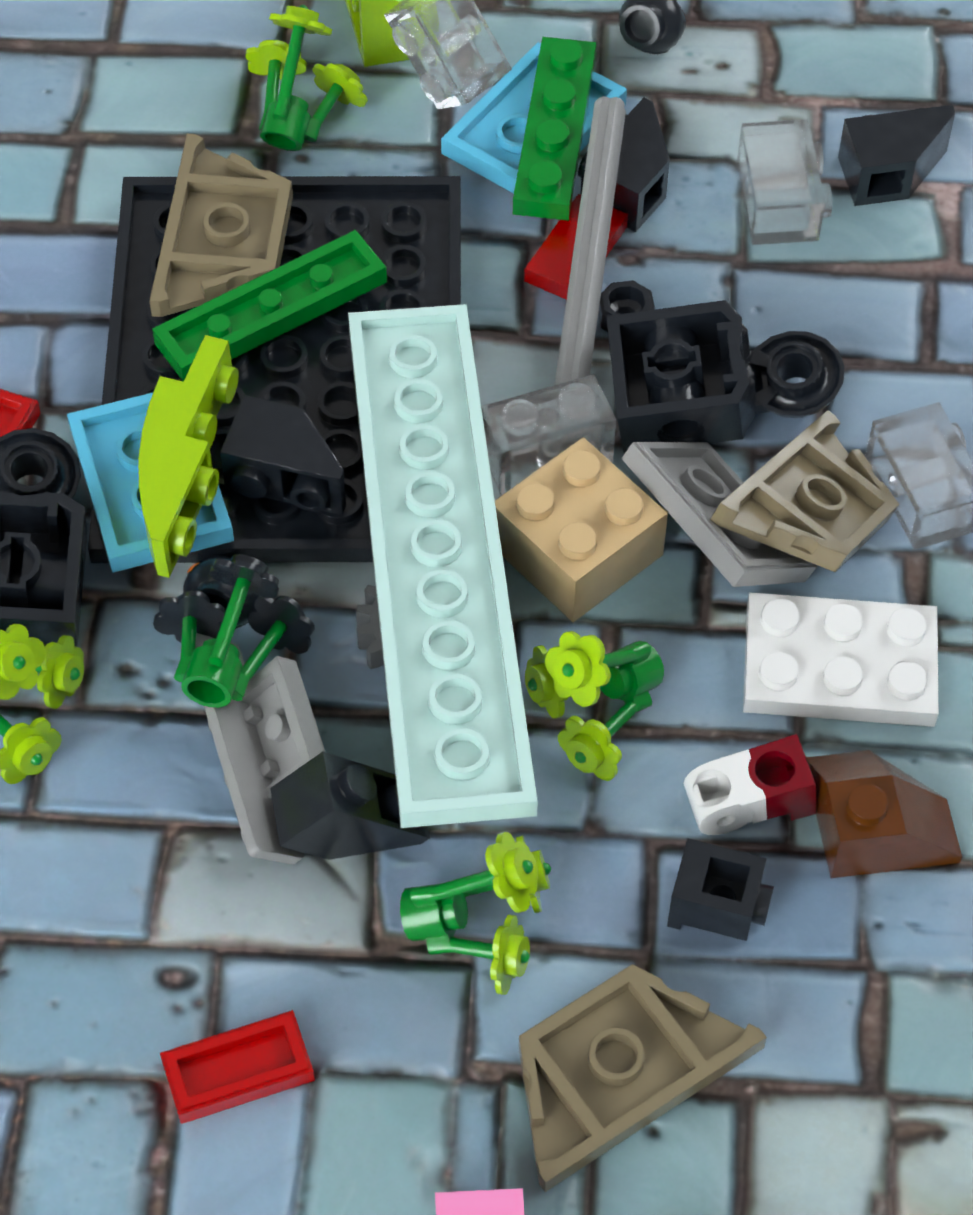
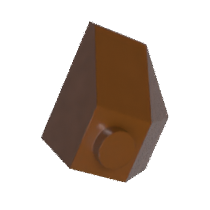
[806,750,962,878]

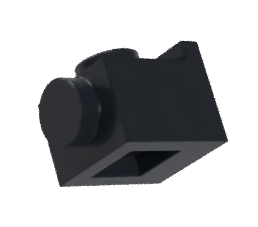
[667,838,774,941]

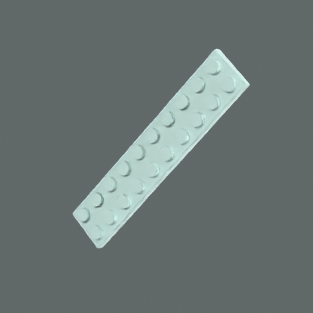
[348,304,538,828]

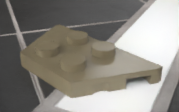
[150,133,293,317]
[710,410,900,572]
[519,964,767,1192]

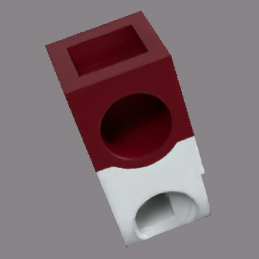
[683,734,816,835]

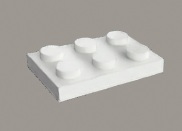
[743,592,939,727]

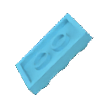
[441,42,627,194]
[67,392,234,573]

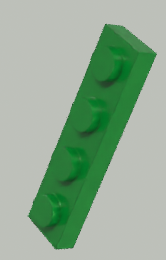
[512,36,597,221]
[152,230,387,382]

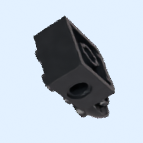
[607,300,845,454]
[0,428,87,647]

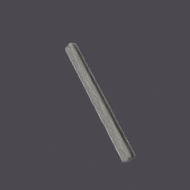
[553,96,626,411]

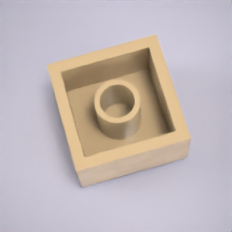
[495,437,668,623]

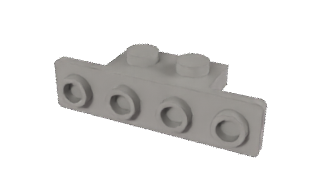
[196,633,325,865]

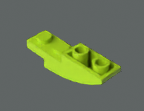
[138,335,239,578]

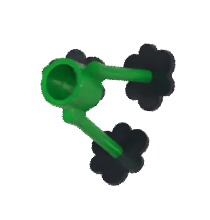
[153,554,315,708]

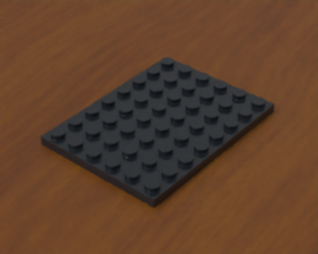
[88,176,461,563]

